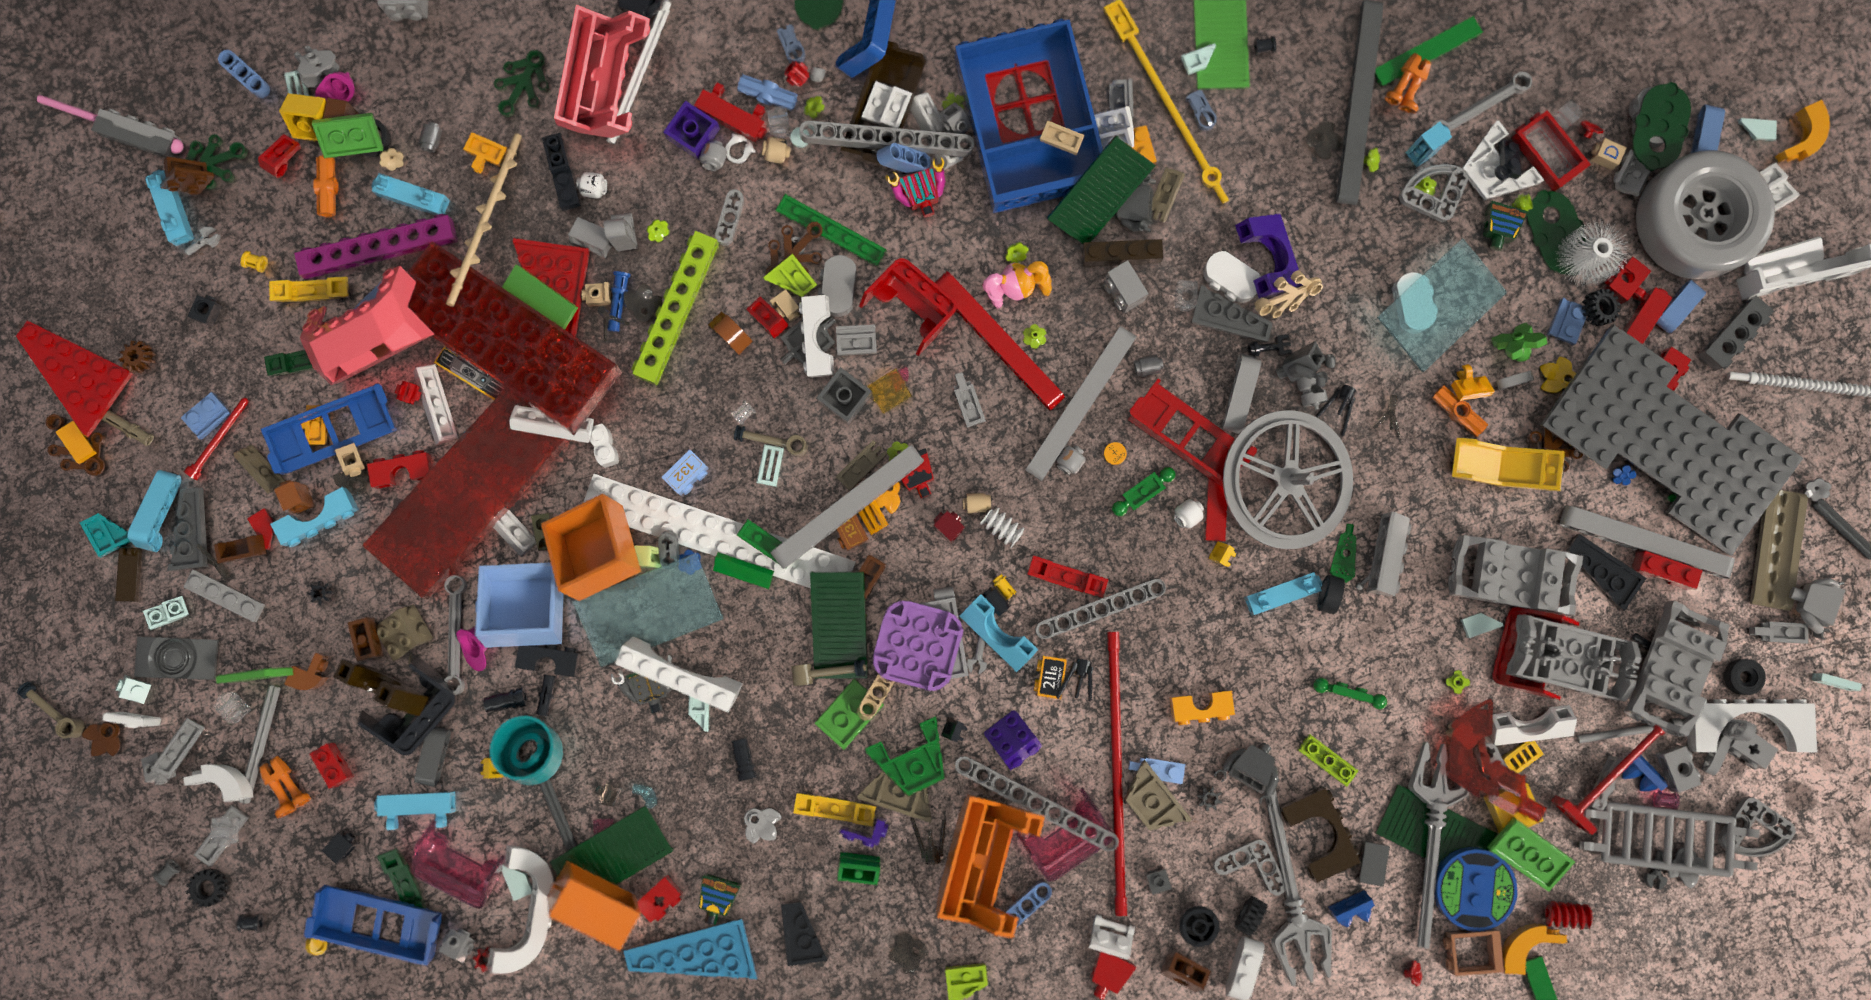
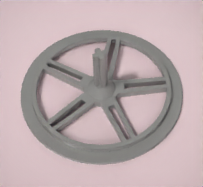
[1223,410,1353,549]

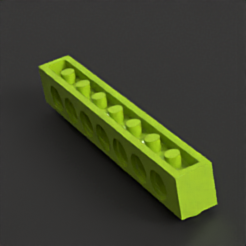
[632,231,719,386]

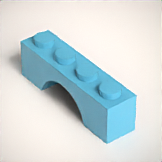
[271,487,359,547]
[960,594,1038,672]

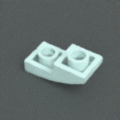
[143,596,189,630]

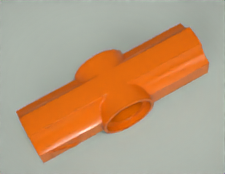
[313,155,339,217]
[1431,385,1488,437]

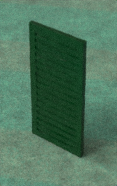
[1047,135,1156,244]
[810,571,868,679]
[1375,784,1497,865]
[550,805,673,885]

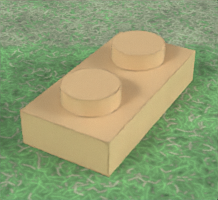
[1040,121,1084,155]

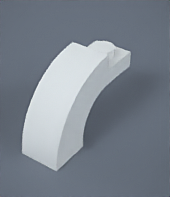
[184,765,254,802]

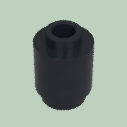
[982,587,1011,617]

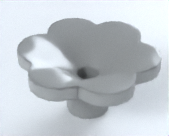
[1804,478,1831,502]

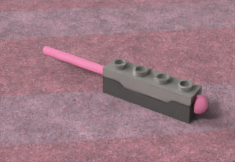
[37,95,183,158]

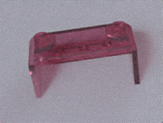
[1016,787,1113,882]
[411,820,505,909]

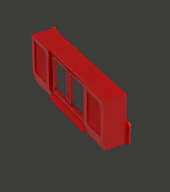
[1128,378,1257,488]

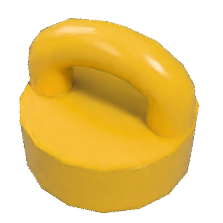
[305,938,327,955]

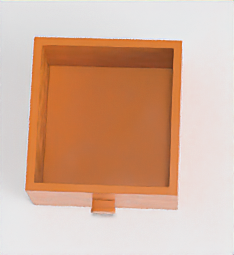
[541,493,641,601]
[547,861,641,951]

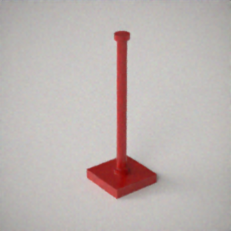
[1550,724,1665,835]

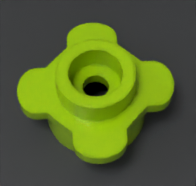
[1446,670,1470,694]

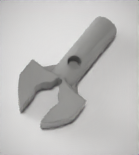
[184,227,220,255]
[967,636,987,675]

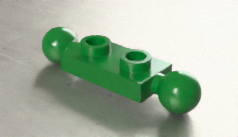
[1112,467,1176,517]
[1313,677,1387,710]

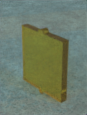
[868,368,912,414]

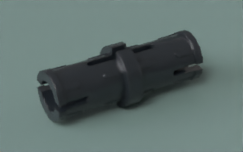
[536,674,556,716]

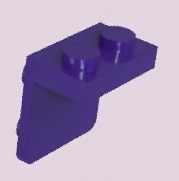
[984,710,1042,770]
[839,816,889,847]

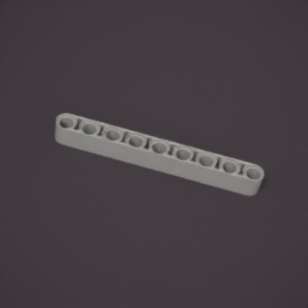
[799,121,974,157]
[1025,326,1137,481]
[771,445,924,569]
[1559,505,1735,579]
[955,756,1119,851]

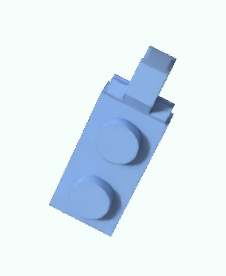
[1128,758,1185,784]

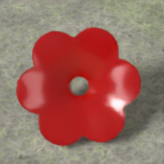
[1580,120,1604,139]
[1404,961,1422,987]

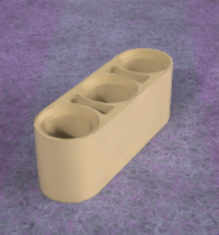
[857,673,895,720]

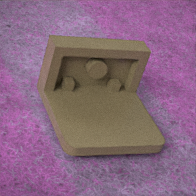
[376,604,433,661]

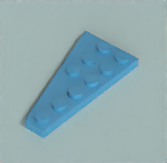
[624,918,758,979]

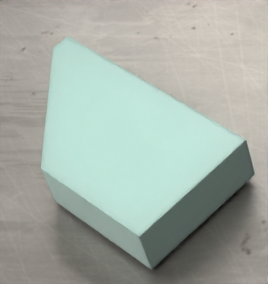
[1181,43,1216,75]
[1738,118,1777,141]
[1461,613,1504,638]
[688,696,709,732]

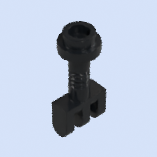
[1248,334,1292,357]

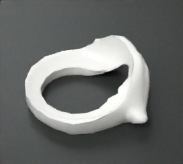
[726,133,755,164]

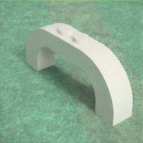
[487,845,554,973]

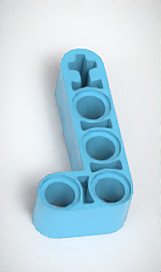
[128,470,182,552]

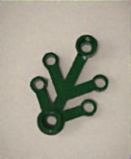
[494,50,550,117]
[185,134,248,189]

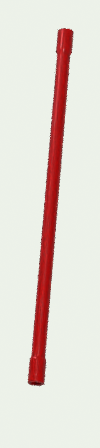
[1107,632,1127,916]

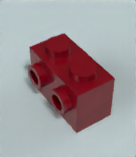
[933,511,965,544]

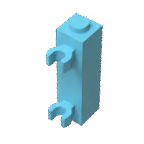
[145,170,195,246]
[372,173,450,215]
[1244,572,1322,616]
[374,791,456,830]

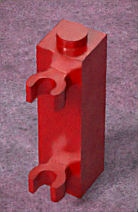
[694,82,767,144]
[1608,287,1672,344]

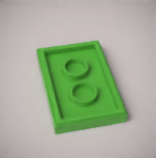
[312,113,384,158]
[216,667,293,684]
[814,679,884,750]

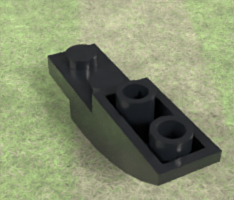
[542,132,581,211]

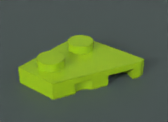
[763,254,817,297]
[945,963,988,1000]

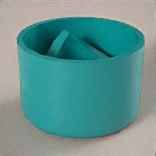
[490,716,563,785]

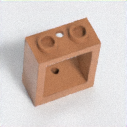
[1443,928,1504,976]

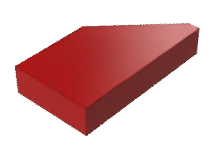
[247,508,275,550]

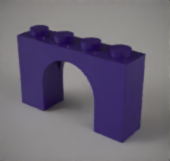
[1235,214,1304,299]

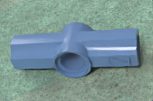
[737,74,798,111]

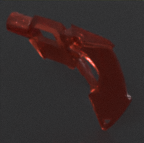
[1448,699,1547,823]

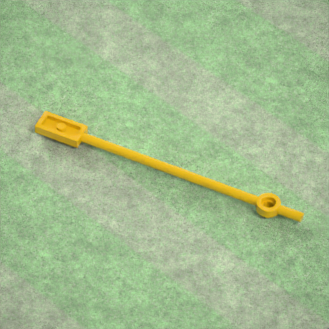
[1103,0,1229,204]

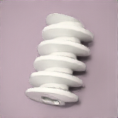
[980,507,1025,549]

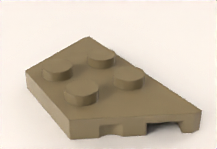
[1124,759,1192,831]
[857,771,931,823]

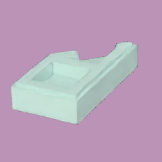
[500,865,532,901]

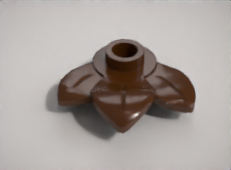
[82,721,121,756]

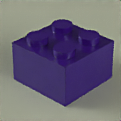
[663,100,720,160]

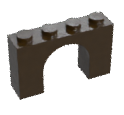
[333,659,428,716]
[1279,787,1361,883]

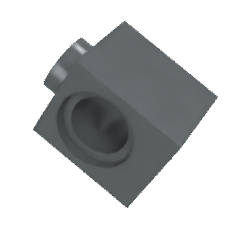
[1143,866,1172,895]

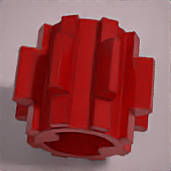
[784,61,810,87]
[394,380,422,405]
[472,946,491,973]

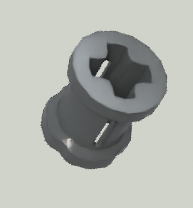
[152,858,181,886]

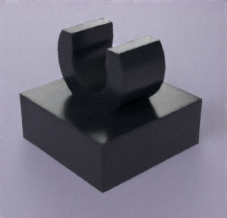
[941,717,968,742]

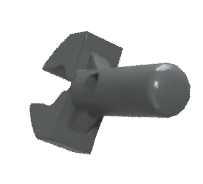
[1644,850,1668,890]

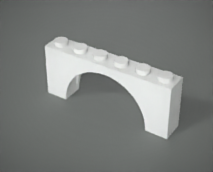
[615,637,743,712]
[1687,699,1817,752]

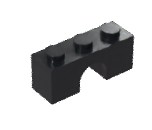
[515,645,582,677]

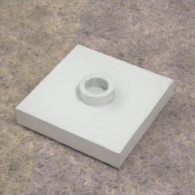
[102,712,161,728]

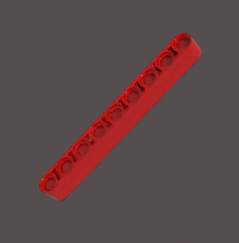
[935,271,1065,411]

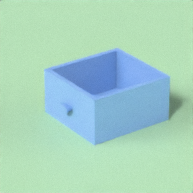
[475,563,564,648]

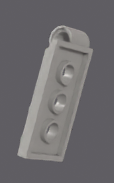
[918,586,969,679]

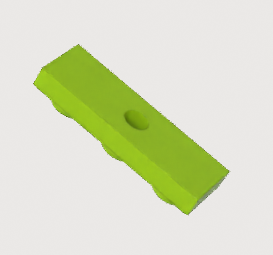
[1297,734,1358,787]

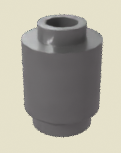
[418,122,443,153]
[1134,354,1164,377]

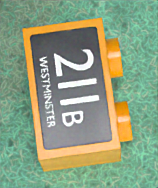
[1033,656,1067,699]

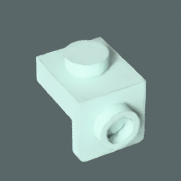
[115,675,151,704]

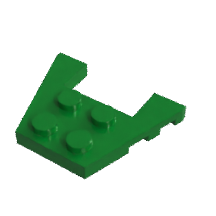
[864,716,945,797]

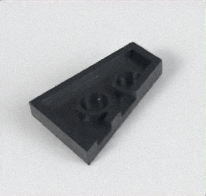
[781,901,828,966]

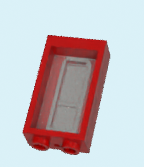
[1511,110,1591,192]

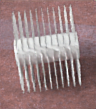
[1555,219,1630,288]

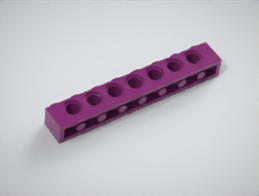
[294,214,458,280]

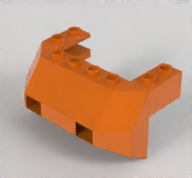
[936,794,1045,938]

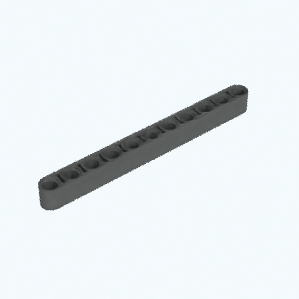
[1336,0,1384,205]

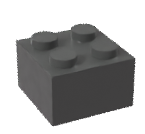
[816,367,873,425]

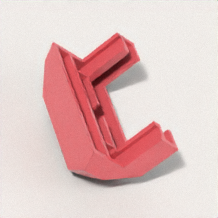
[554,5,650,138]
[300,265,434,385]

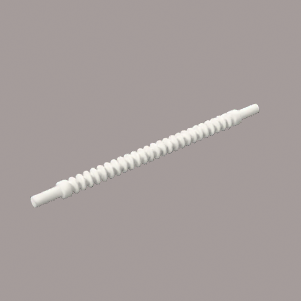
[1727,371,1871,398]

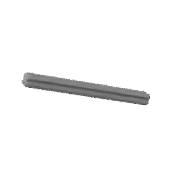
[238,685,280,804]

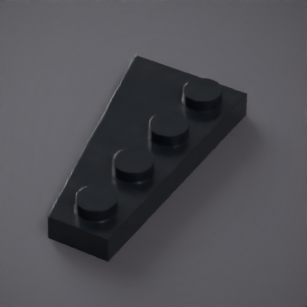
[1566,534,1647,611]

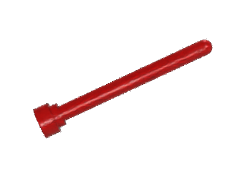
[183,398,249,480]

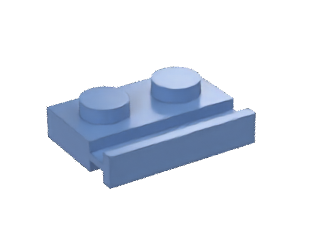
[1547,298,1587,345]
[181,392,231,440]

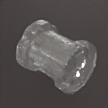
[730,400,756,426]

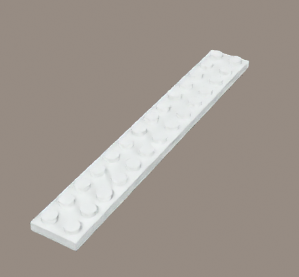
[583,474,856,588]

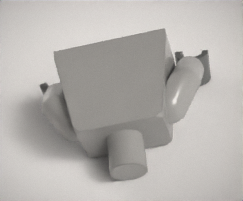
[1789,578,1846,640]

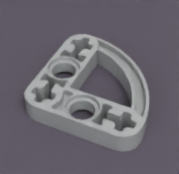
[1399,164,1469,222]
[1718,797,1796,857]

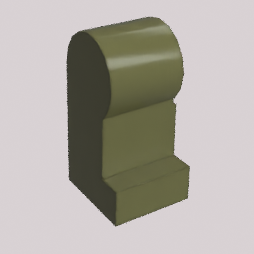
[531,512,553,551]

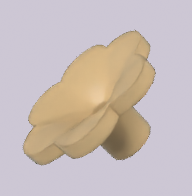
[380,148,404,171]

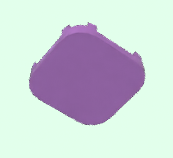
[873,600,963,691]

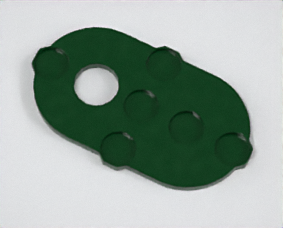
[795,0,843,31]
[1632,82,1691,171]
[1526,190,1587,277]

